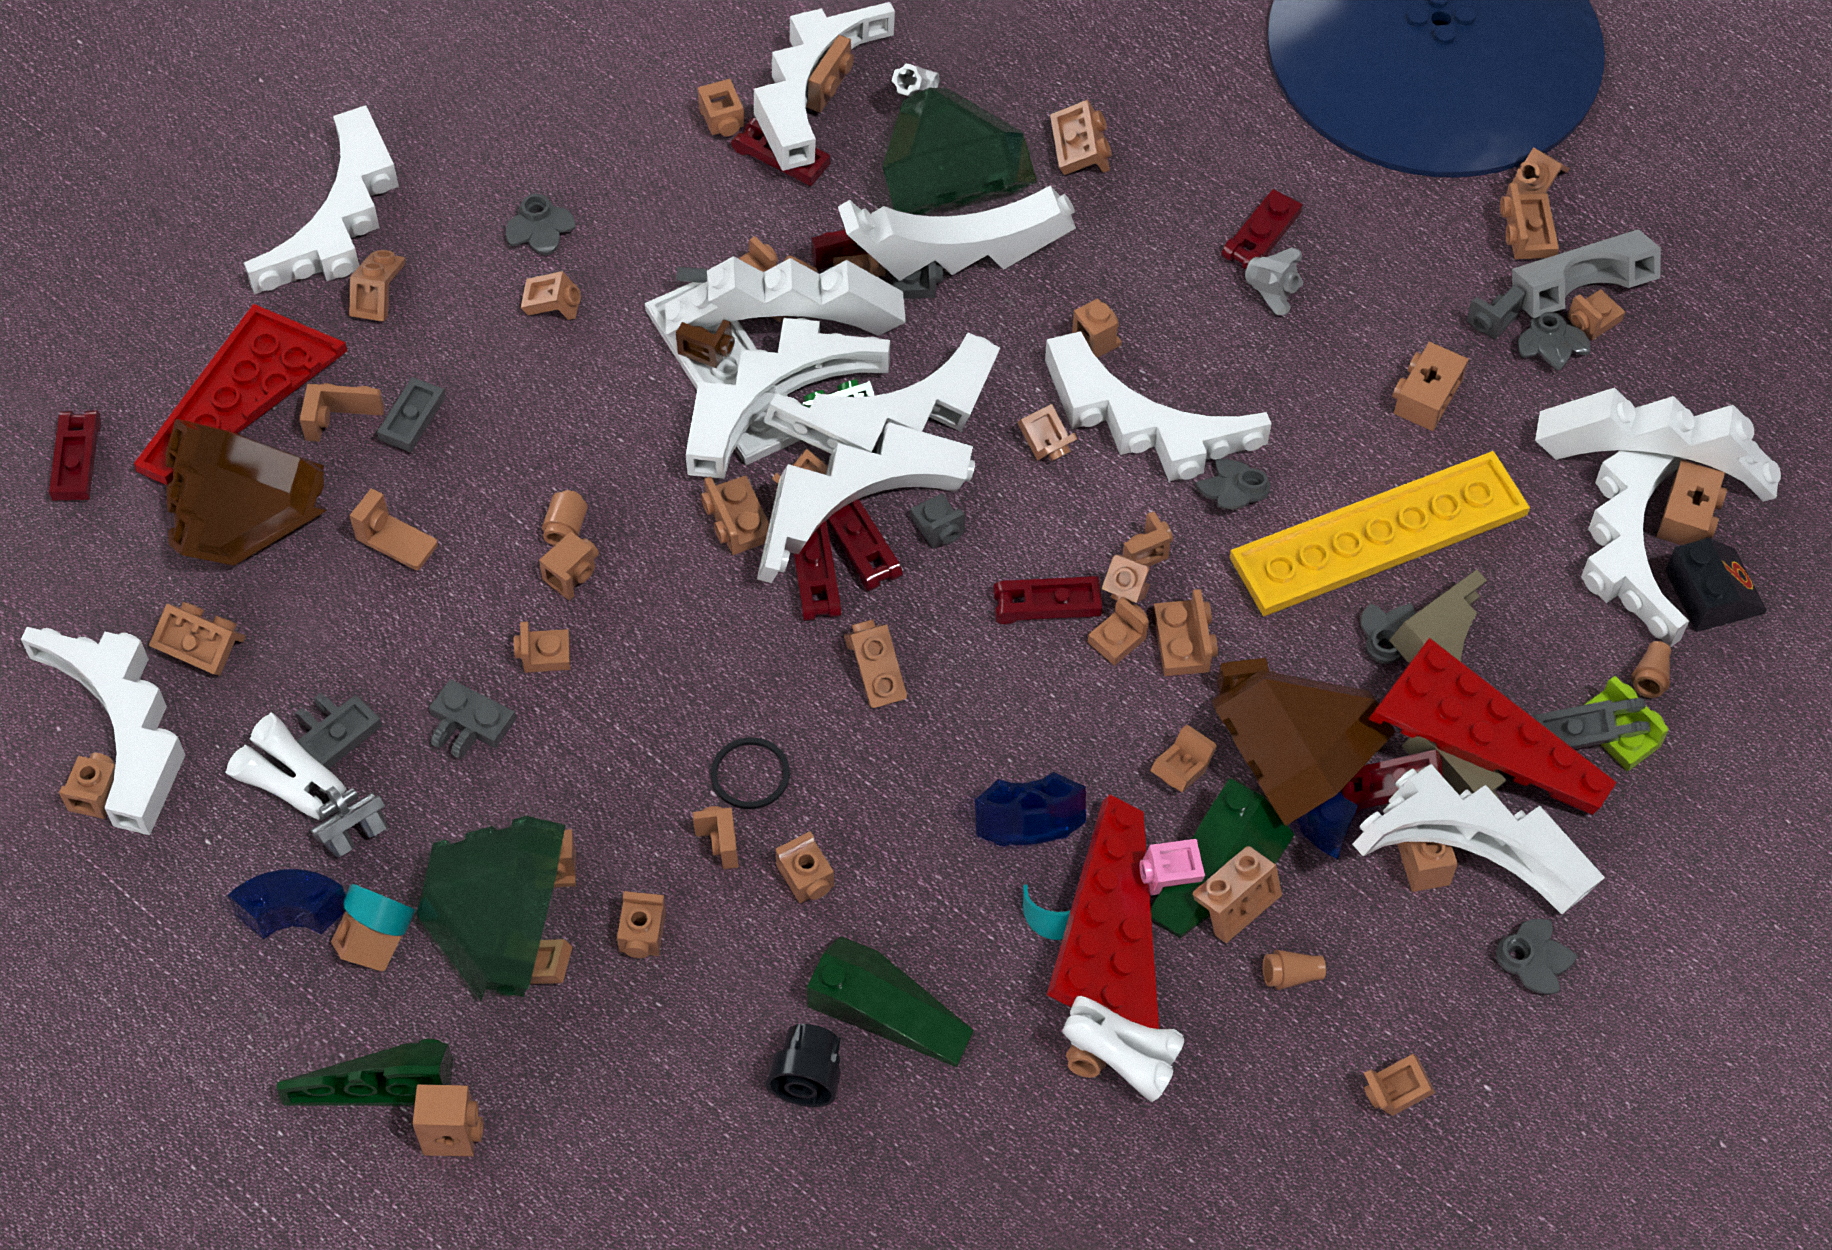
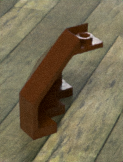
[165,419,327,566]
[1211,670,1396,826]

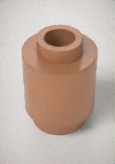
[542,490,588,546]

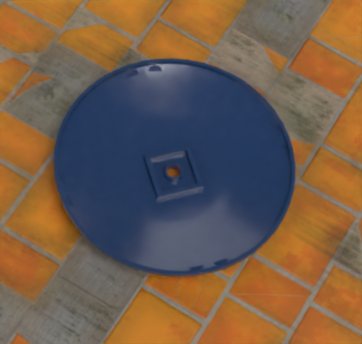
[1267,0,1605,178]

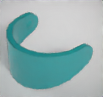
[343,884,416,936]
[1022,884,1071,940]

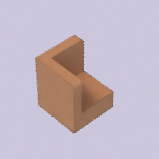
[331,911,401,971]

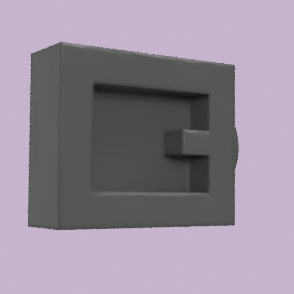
[892,261,943,299]
[1467,285,1526,340]
[910,493,965,549]

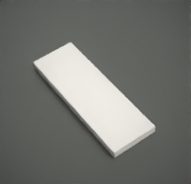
[645,282,800,466]

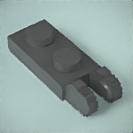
[1534,698,1650,749]

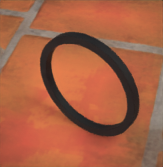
[711,737,790,809]

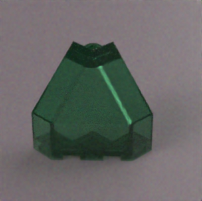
[882,87,1037,215]
[416,816,566,1001]

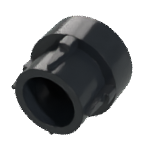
[766,1024,841,1107]

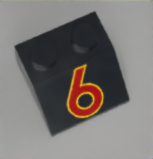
[1665,538,1767,632]

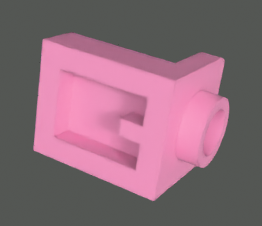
[1139,839,1205,895]

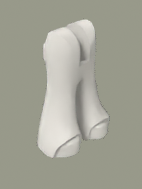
[225,712,347,821]
[1062,996,1184,1102]

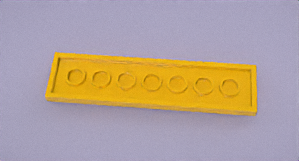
[1229,451,1530,617]

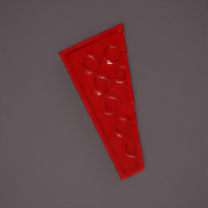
[134,304,348,485]
[1368,638,1617,815]
[1047,794,1159,1029]

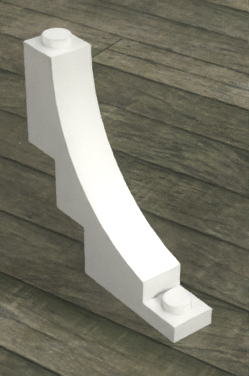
[838,186,1076,281]
[763,333,1000,454]
[757,422,975,583]

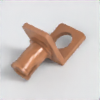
[1511,147,1570,195]

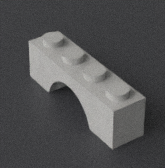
[1512,229,1661,318]

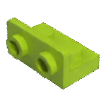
[1585,676,1669,772]

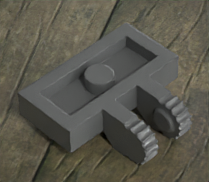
[429,679,517,759]
[295,693,382,769]

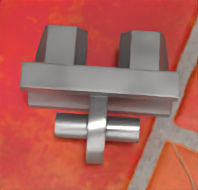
[310,786,388,858]

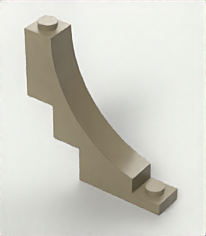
[1389,570,1506,798]

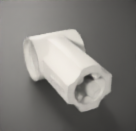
[892,63,939,103]

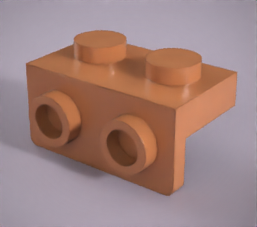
[806,35,854,113]
[1500,183,1559,259]

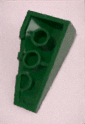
[1151,778,1294,939]
[807,936,973,1067]
[277,1039,453,1106]

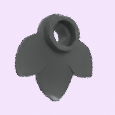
[506,194,576,255]
[1518,312,1591,371]
[1196,459,1271,509]
[1361,603,1416,664]
[1496,919,1577,995]

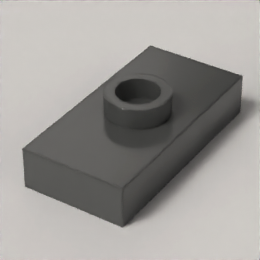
[377,377,446,452]

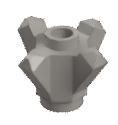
[1245,248,1304,316]

